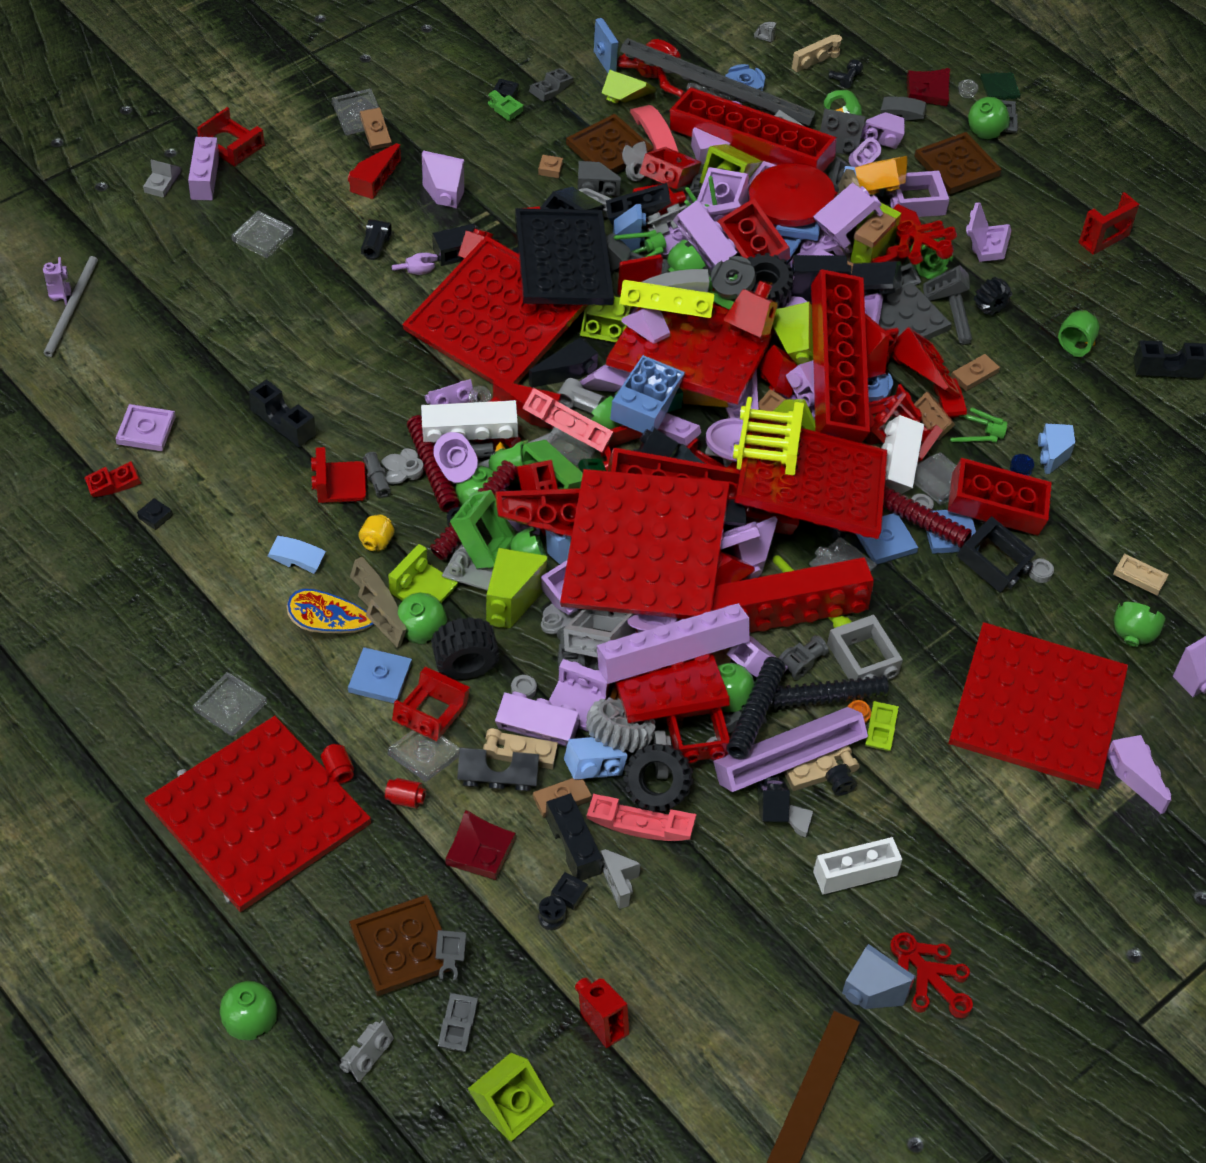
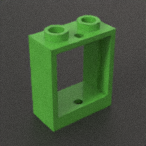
[450,490,516,569]

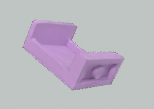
[813,182,883,249]

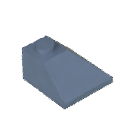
[842,944,915,1009]

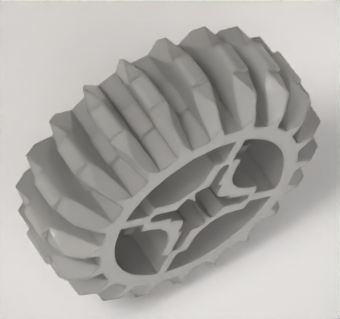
[586,698,656,753]

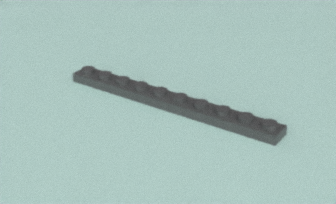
[620,38,815,126]

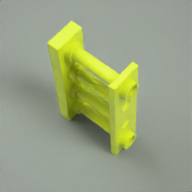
[620,280,714,318]
[733,397,804,475]

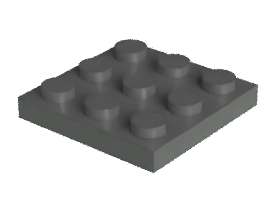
[879,283,951,340]

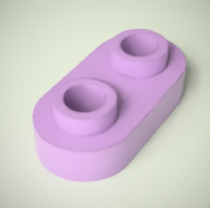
[849,138,881,167]

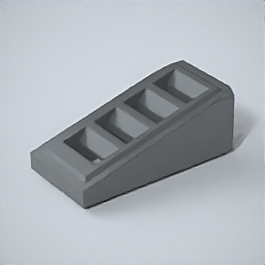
[923,265,970,301]

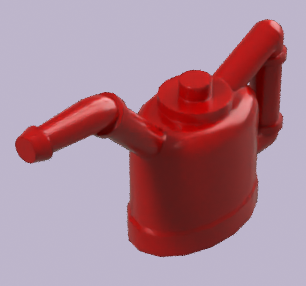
[617,39,685,97]

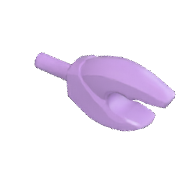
[392,253,438,275]

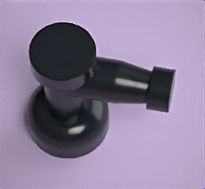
[828,59,863,88]

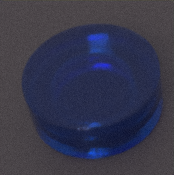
[1010,454,1034,476]

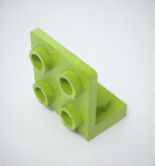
[388,544,458,603]

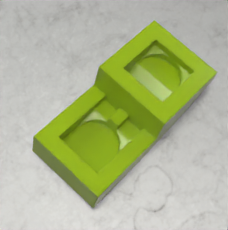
[865,701,899,752]

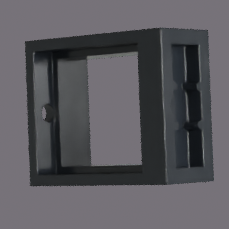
[956,516,1036,593]

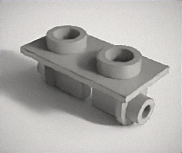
[646,204,687,234]
[340,1020,394,1082]

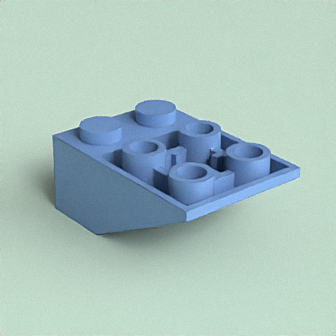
[610,355,685,433]

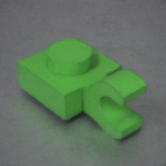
[488,90,524,121]

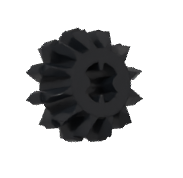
[973,277,1013,315]

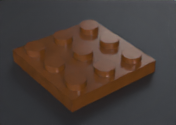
[566,114,654,173]
[914,132,1002,195]
[349,895,456,997]

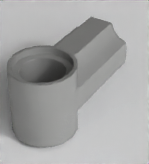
[557,378,605,413]

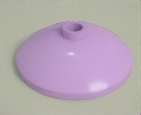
[706,418,743,462]

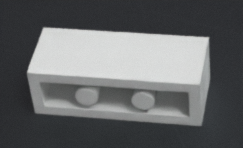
[882,415,924,494]
[813,837,902,895]

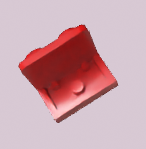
[311,447,366,503]

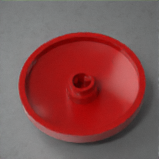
[749,163,835,227]

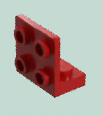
[617,254,663,308]

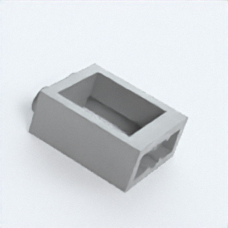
[564,609,636,658]
[827,615,903,681]

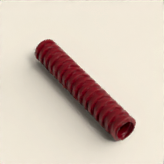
[406,415,460,512]
[430,460,518,560]
[883,485,972,548]

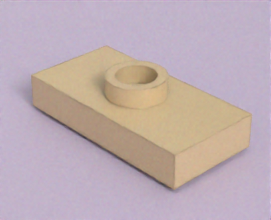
[1113,554,1169,596]

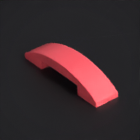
[630,105,680,161]
[522,388,614,453]
[587,794,696,841]

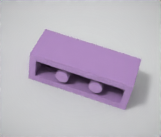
[188,137,219,200]
[673,200,737,271]
[495,692,581,747]

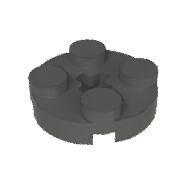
[711,256,756,299]

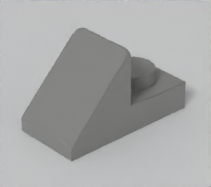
[143,160,182,198]
[600,849,641,909]

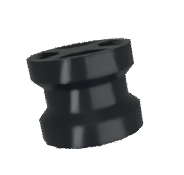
[825,764,858,796]
[538,896,566,930]

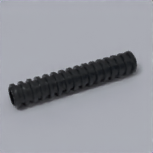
[726,657,786,759]
[768,675,889,710]

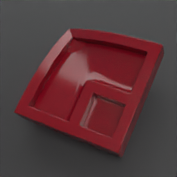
[907,68,950,106]
[445,810,516,880]

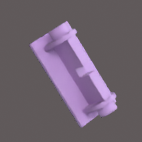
[43,257,71,305]
[425,379,475,405]

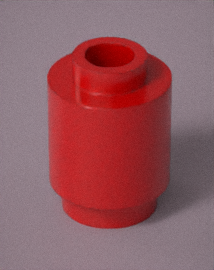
[321,744,354,784]
[385,778,426,809]

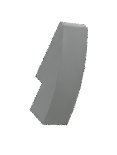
[642,269,709,292]

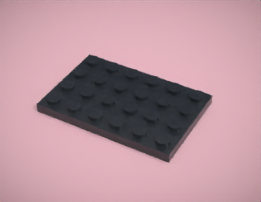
[515,208,614,305]

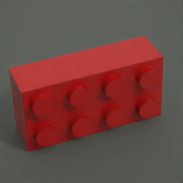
[948,458,1052,535]

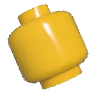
[359,515,394,551]

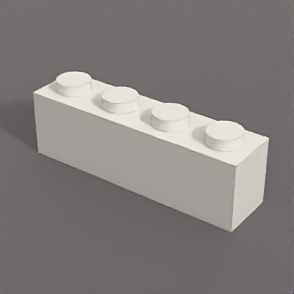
[421,400,518,442]

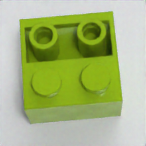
[580,296,634,342]

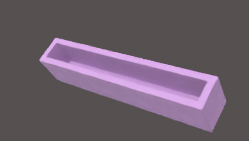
[597,603,750,684]
[713,707,868,792]

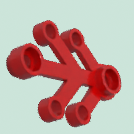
[896,220,957,265]
[890,932,973,1018]

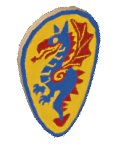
[286,589,373,633]

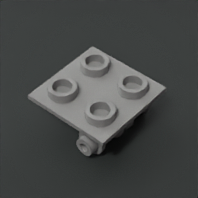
[442,544,494,591]

